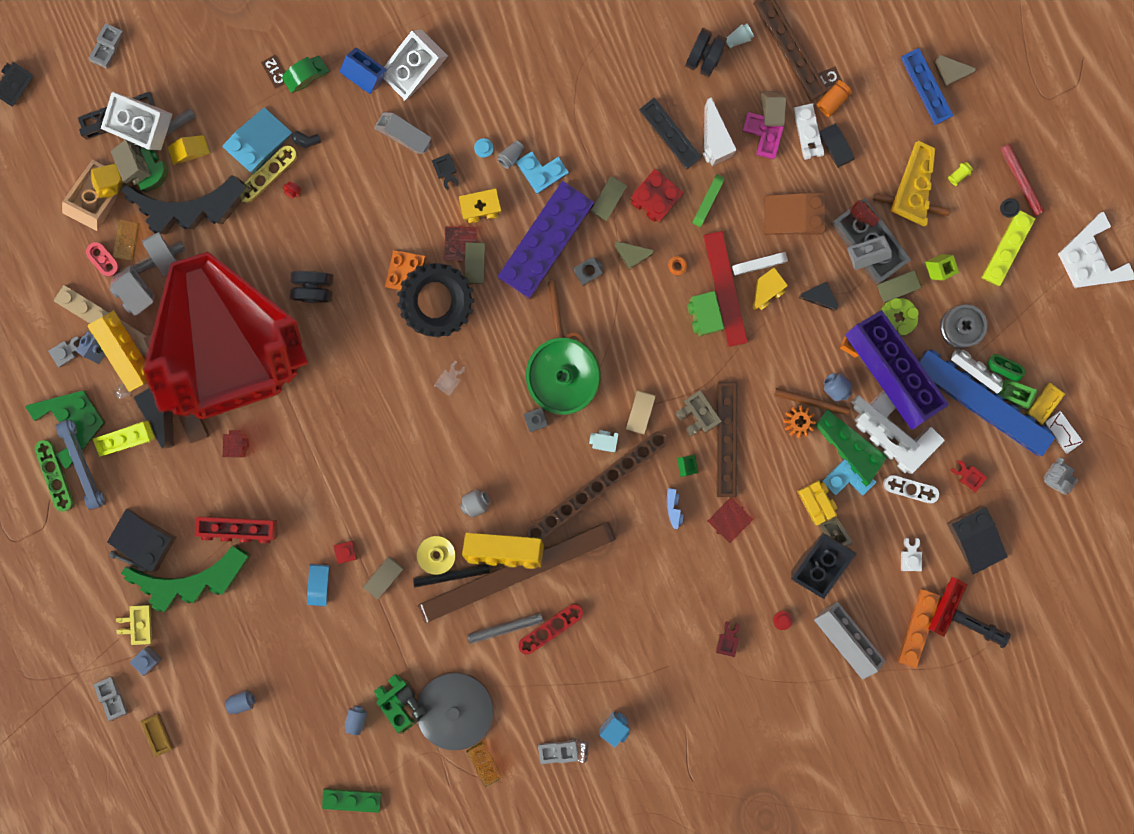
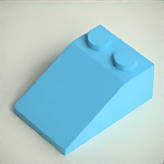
[222,108,293,174]

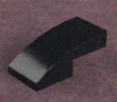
[819,123,855,168]

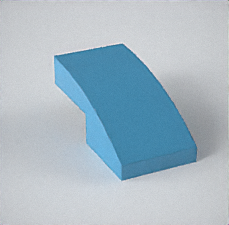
[307,564,330,606]

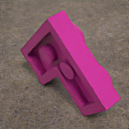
[742,112,785,160]

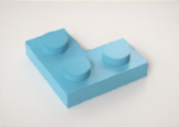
[516,151,569,194]
[821,459,876,496]

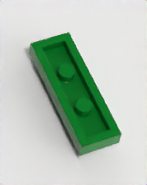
[322,788,382,813]

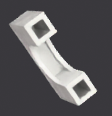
[854,390,945,473]

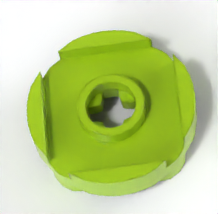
[880,298,919,336]

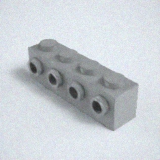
[814,601,886,680]

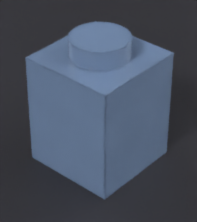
[130,646,162,676]

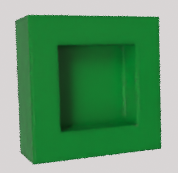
[677,454,699,477]

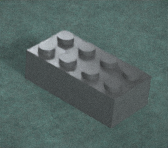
[831,198,911,285]

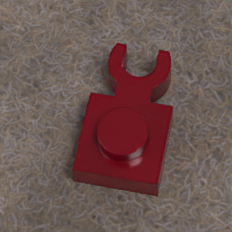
[715,621,739,657]

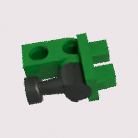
[374,674,428,734]

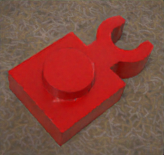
[950,460,987,493]

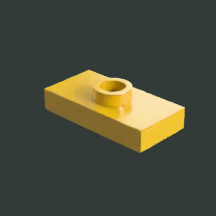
[1026,383,1065,425]

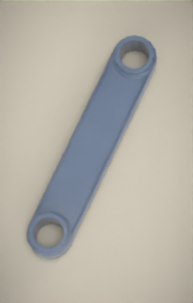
[56,419,105,510]

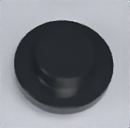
[1000,198,1020,218]

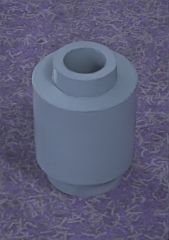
[225,690,256,715]
[345,705,367,735]

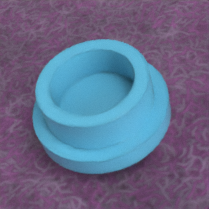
[474,138,493,158]

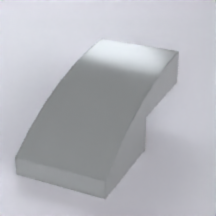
[89,23,123,69]
[142,232,177,276]
[93,677,128,721]
[538,741,578,764]

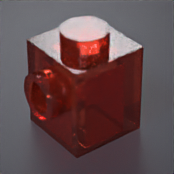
[223,430,249,457]

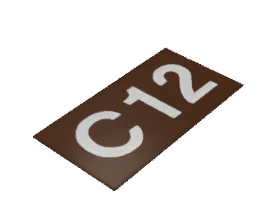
[261,55,285,89]
[818,66,842,87]

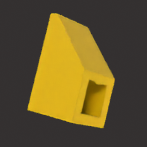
[753,268,788,310]

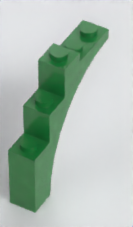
[121,545,252,612]

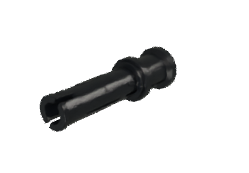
[952,609,1011,649]

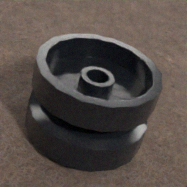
[685,27,727,78]
[290,271,334,303]

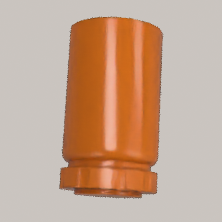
[816,80,852,117]

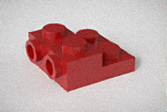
[630,168,684,223]

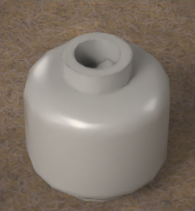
[460,489,490,517]

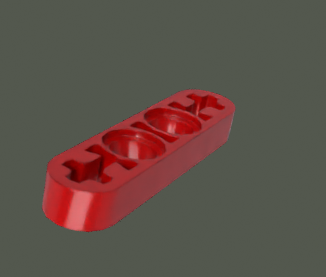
[519,604,583,655]

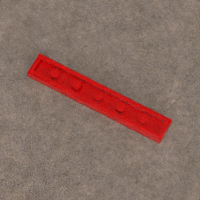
[703,231,748,347]

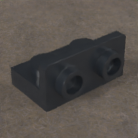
[0,61,34,107]

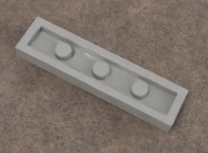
[851,396,920,452]

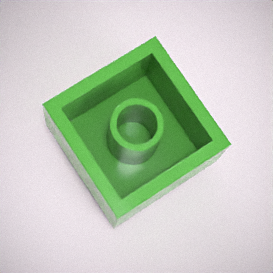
[687,291,724,337]

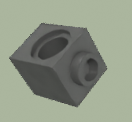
[573,257,604,286]
[523,408,548,432]

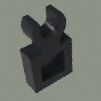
[432,154,459,190]

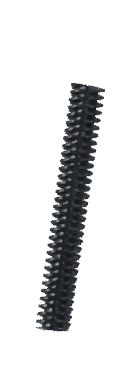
[413,564,490,588]

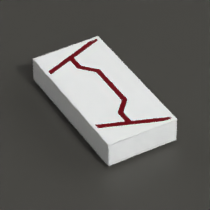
[1044,411,1083,453]

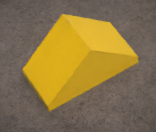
[168,135,210,166]

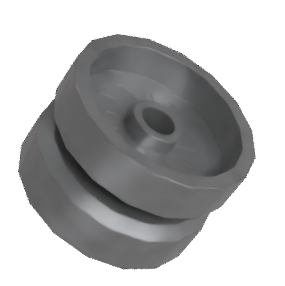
[939,304,988,348]

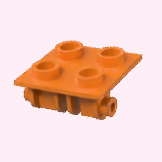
[385,250,427,290]

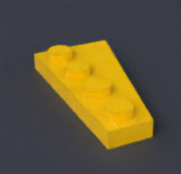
[890,141,935,226]

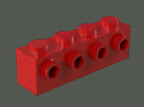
[195,516,277,543]

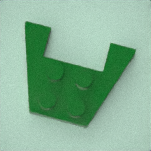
[25,390,106,469]

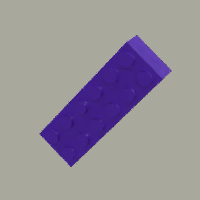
[497,181,594,300]
[845,310,949,430]

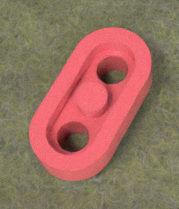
[86,242,119,277]

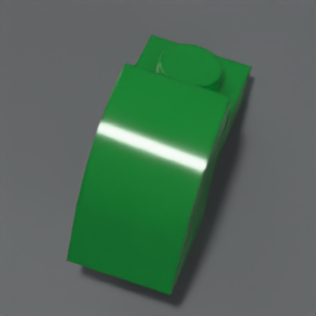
[281,55,330,94]
[138,147,168,193]

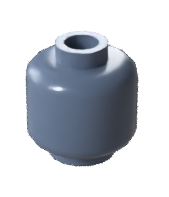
[824,373,852,401]

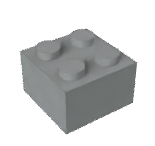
[110,265,155,316]

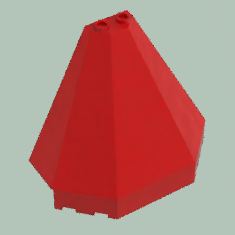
[143,252,308,419]

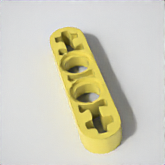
[242,146,297,203]

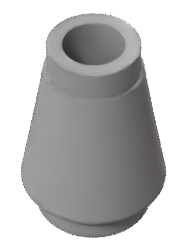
[497,140,524,169]

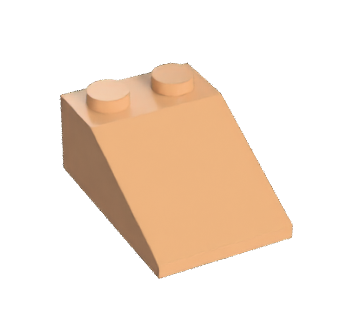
[62,160,125,231]

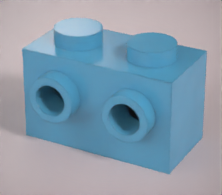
[599,711,630,748]

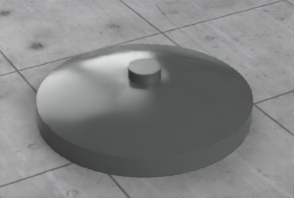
[417,672,493,750]

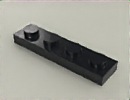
[639,98,702,170]

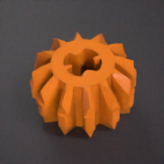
[783,405,816,438]

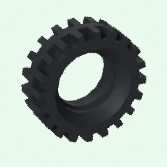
[397,263,475,337]

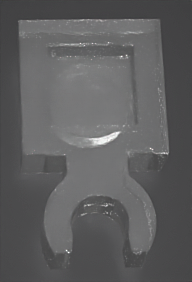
[434,361,465,396]

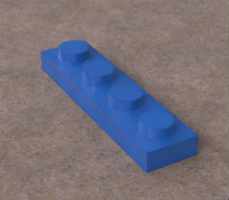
[901,48,953,125]

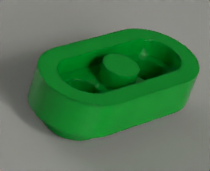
[987,354,1026,381]

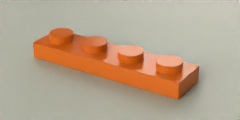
[897,589,941,668]

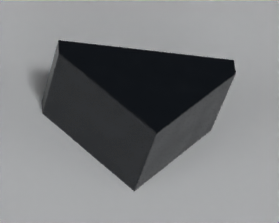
[799,282,838,311]

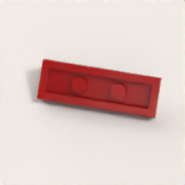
[928,577,968,637]

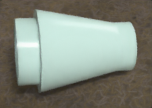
[726,23,754,48]

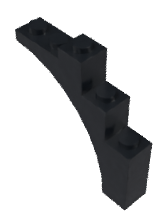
[121,175,251,235]

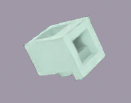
[589,430,618,452]

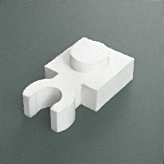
[901,538,922,571]

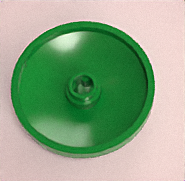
[526,337,601,415]

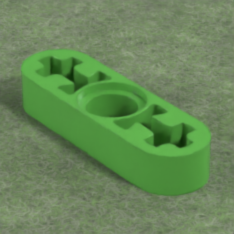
[692,174,725,228]

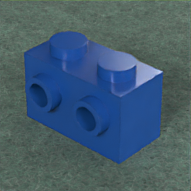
[339,47,387,94]

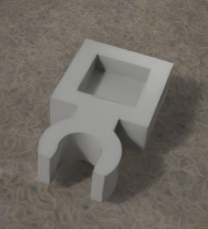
[48,337,81,367]

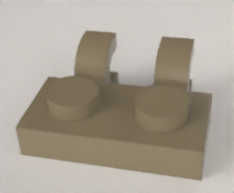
[676,390,722,437]

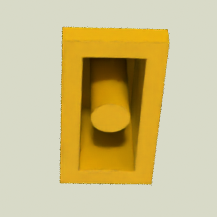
[91,163,124,198]

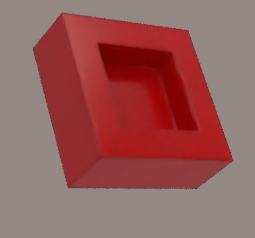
[333,541,357,564]

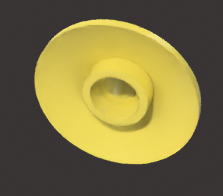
[417,536,455,575]

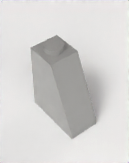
[374,112,431,154]

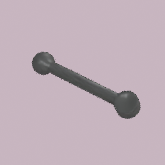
[109,551,147,572]

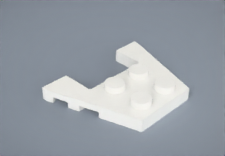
[1058,211,1134,288]

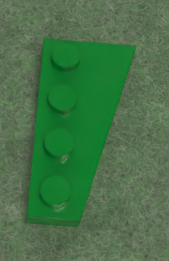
[815,409,887,487]

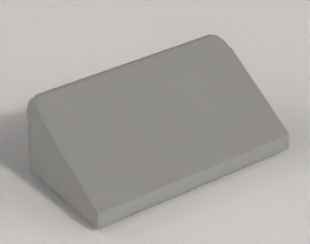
[847,235,891,270]

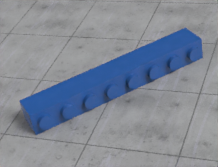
[918,349,1056,456]

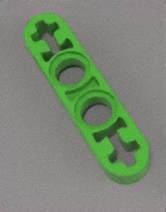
[35,440,74,512]

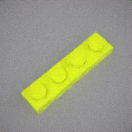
[981,210,1036,287]
[93,421,155,457]

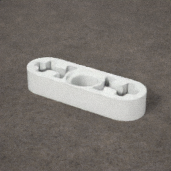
[732,252,788,276]
[883,475,939,503]

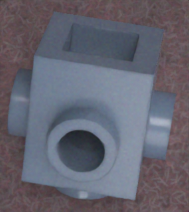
[76,331,105,364]

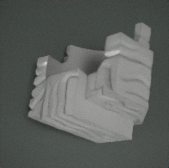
[1043,458,1078,495]

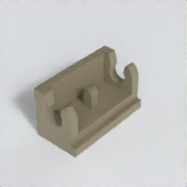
[111,139,151,184]

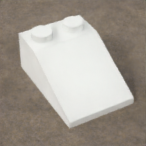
[383,29,448,100]
[101,92,172,150]
[703,98,736,166]

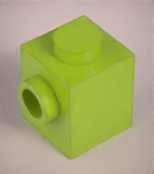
[925,254,959,280]

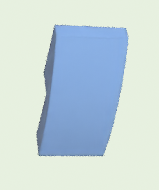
[667,488,684,529]

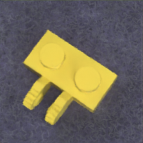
[116,605,152,645]

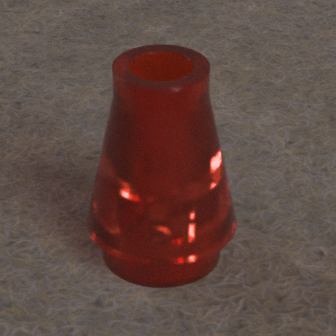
[850,200,880,227]

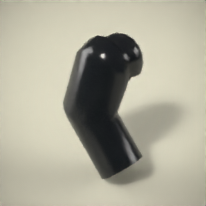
[292,131,321,148]

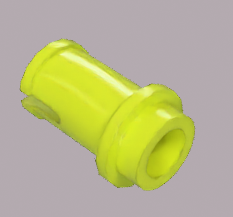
[948,162,973,186]

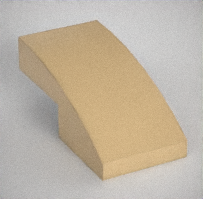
[626,390,656,434]

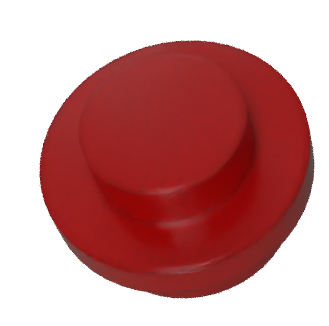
[283,181,301,199]
[773,611,792,630]

